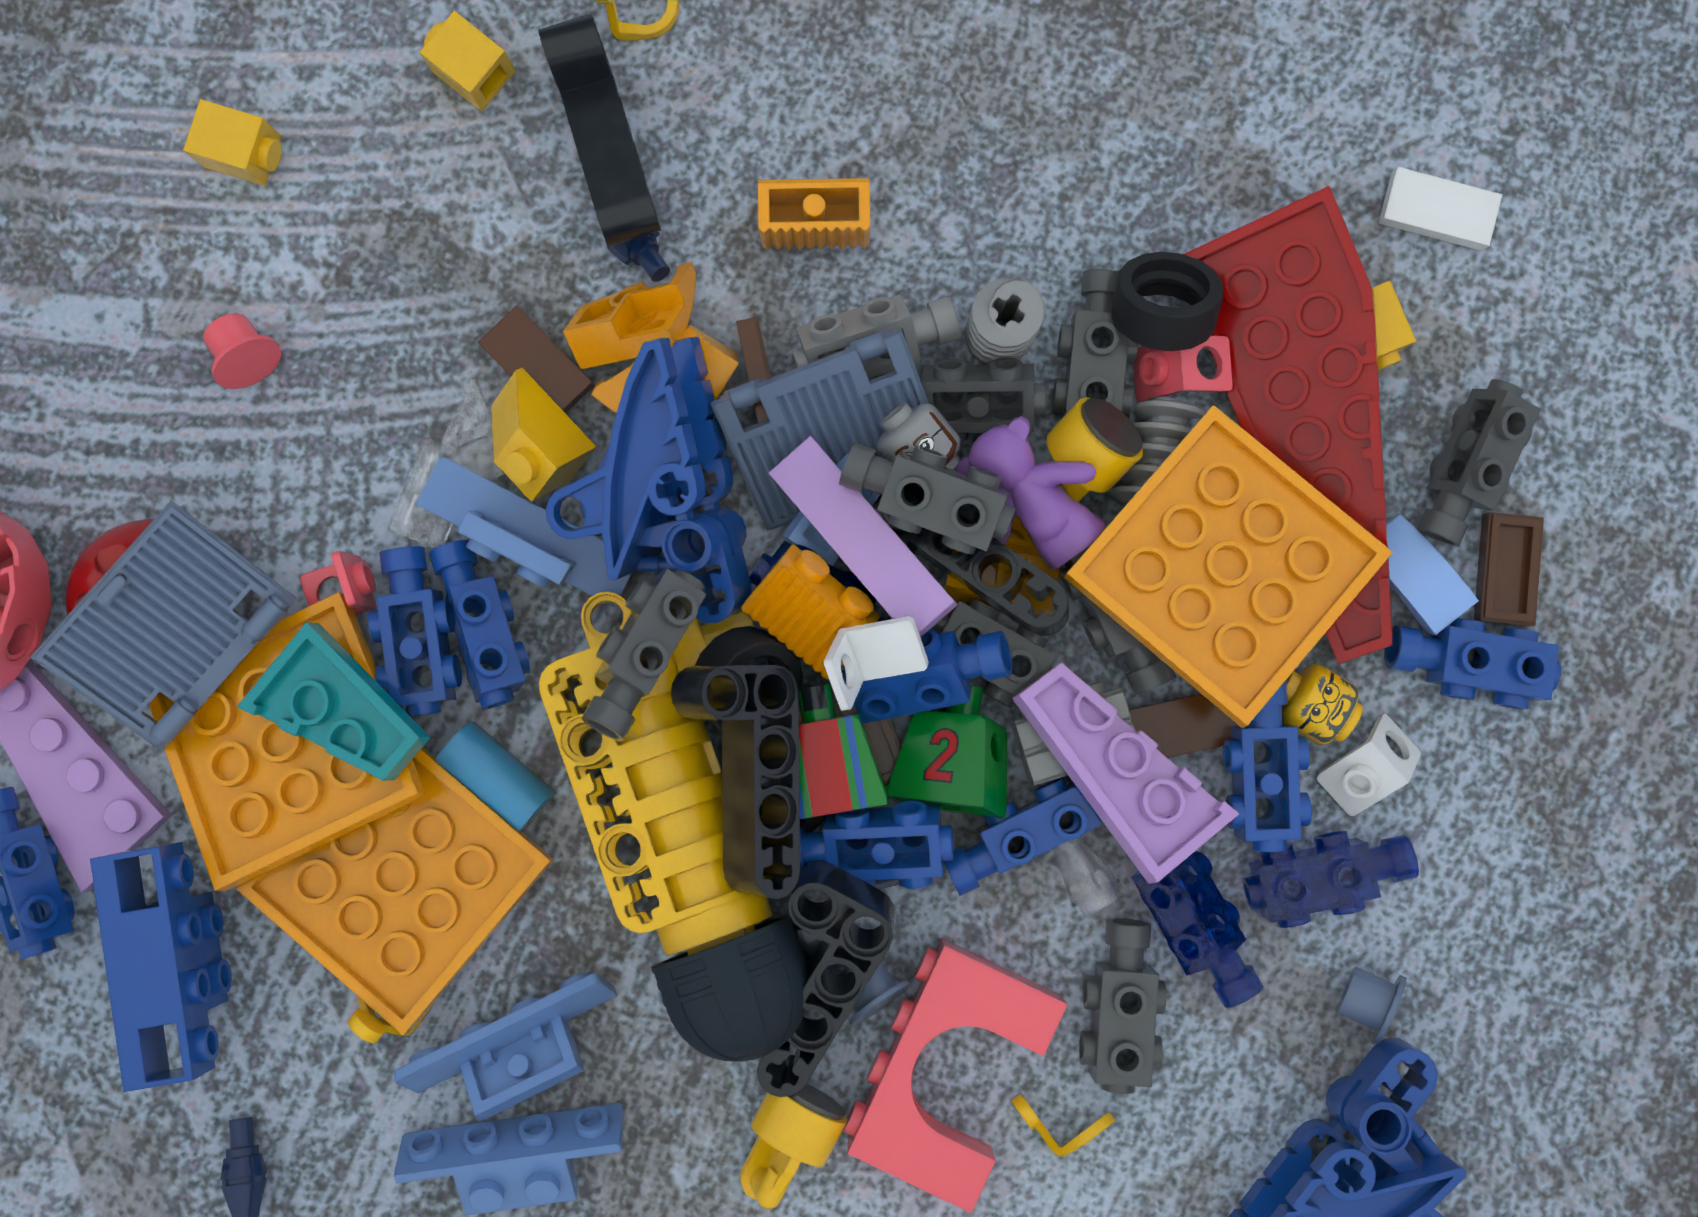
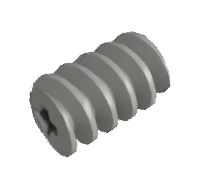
[965,279,1044,364]
[1111,397,1207,507]

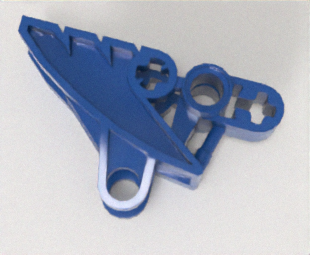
[546,337,752,623]
[1228,1038,1466,1217]

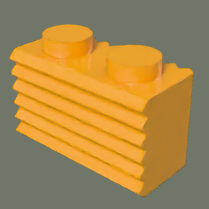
[758,178,870,251]
[741,544,880,679]

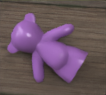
[956,416,1105,570]

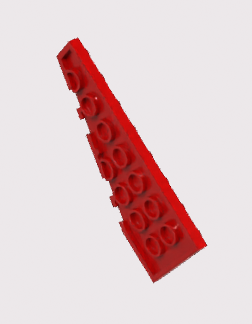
[1184,186,1393,665]

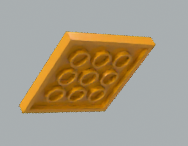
[1064,405,1393,728]
[149,592,426,892]
[236,747,555,1035]

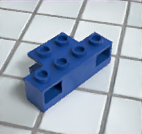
[90,842,232,1092]

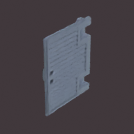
[711,329,929,531]
[30,500,297,751]

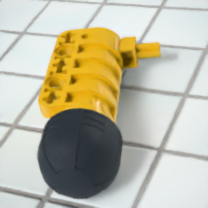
[539,591,808,1062]

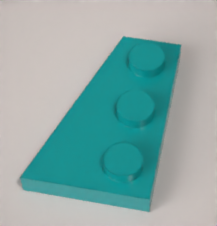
[237,622,431,781]

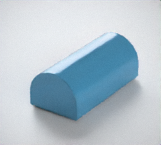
[435,721,557,832]

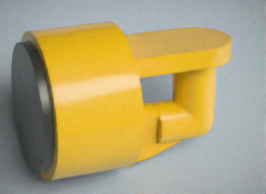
[1047,397,1143,502]
[740,1084,848,1209]

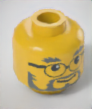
[1282,663,1363,746]

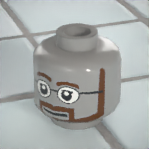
[877,402,961,486]

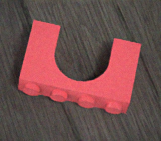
[842,938,1068,1213]

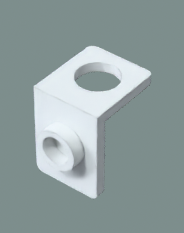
[824,616,929,711]
[1316,714,1421,816]

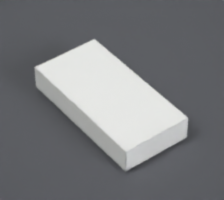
[1378,166,1503,251]

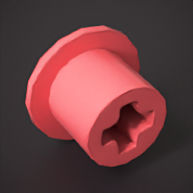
[203,313,282,389]

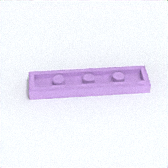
[769,436,958,637]

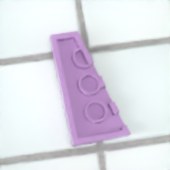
[0,660,172,893]
[1012,662,1239,884]

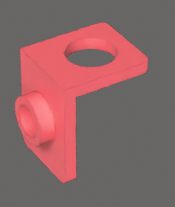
[1133,336,1233,402]
[300,551,377,615]

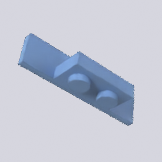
[416,457,632,607]
[393,973,617,1120]
[394,1103,624,1216]

